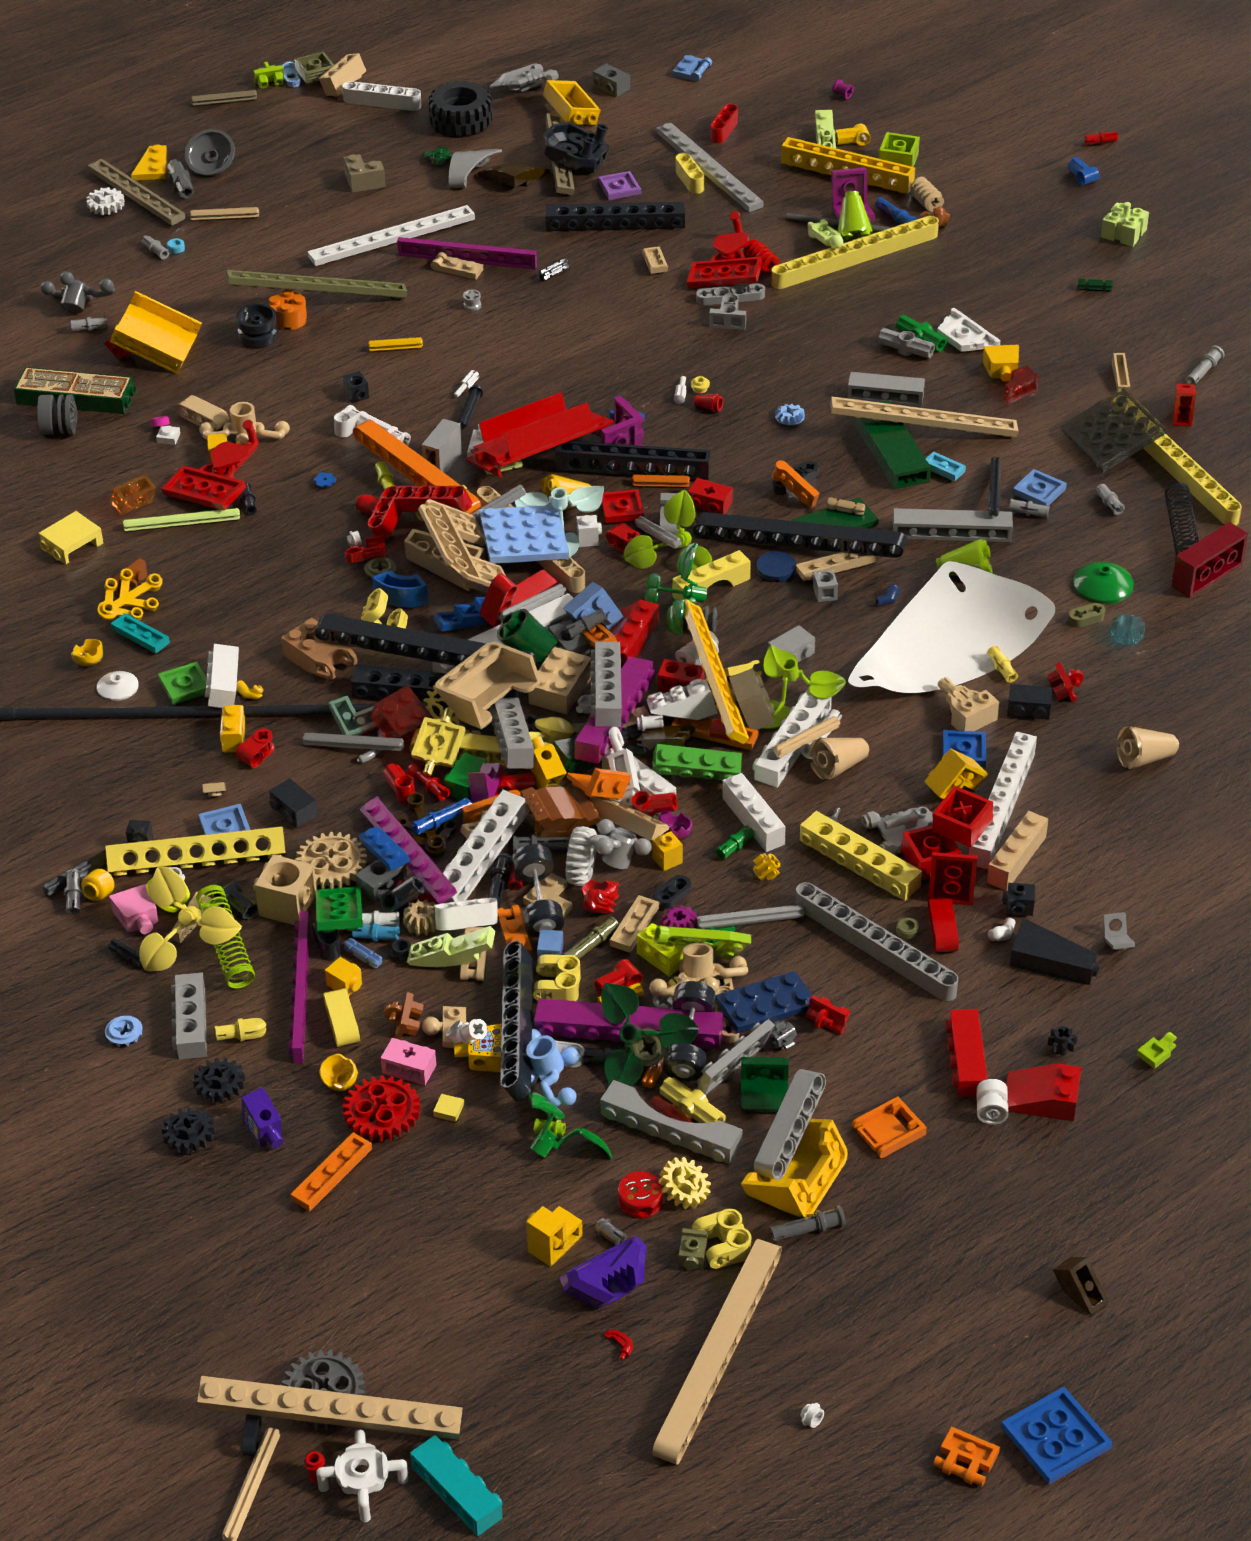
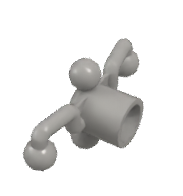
[589,819,652,869]

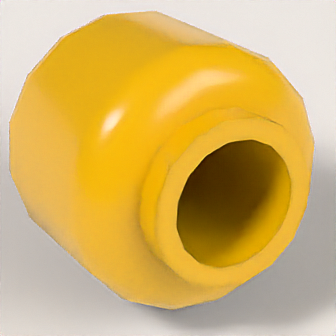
[81,869,115,902]

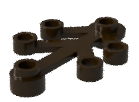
[397,792,457,855]

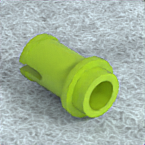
[534,1118,566,1139]

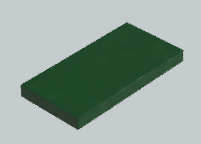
[791,497,879,528]

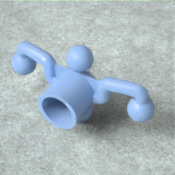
[526,1029,580,1107]

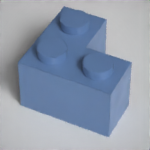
[563,582,624,630]

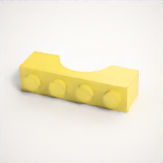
[672,550,751,603]

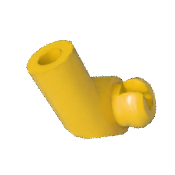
[236,680,263,700]

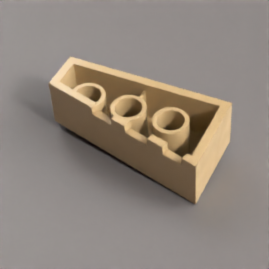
[404,529,486,591]

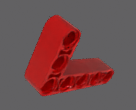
[368,486,473,540]
[479,570,559,627]

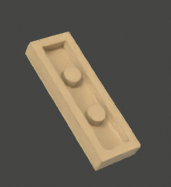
[610,895,659,953]

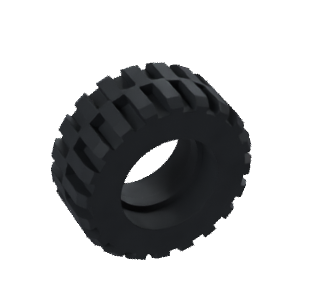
[428,81,492,137]

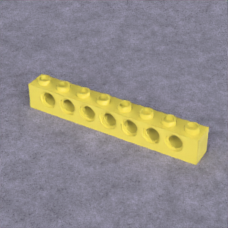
[105,827,286,876]

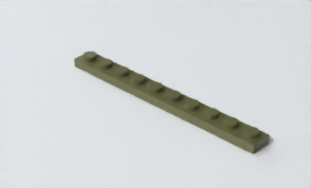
[226,270,407,299]

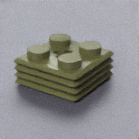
[294,52,334,85]

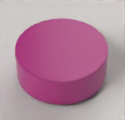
[150,416,170,427]

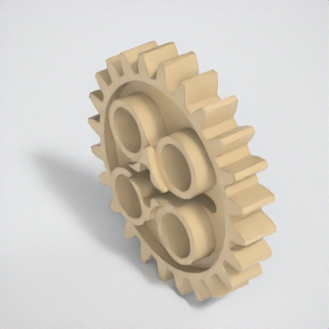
[295,832,368,889]

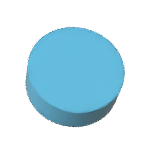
[167,238,185,254]

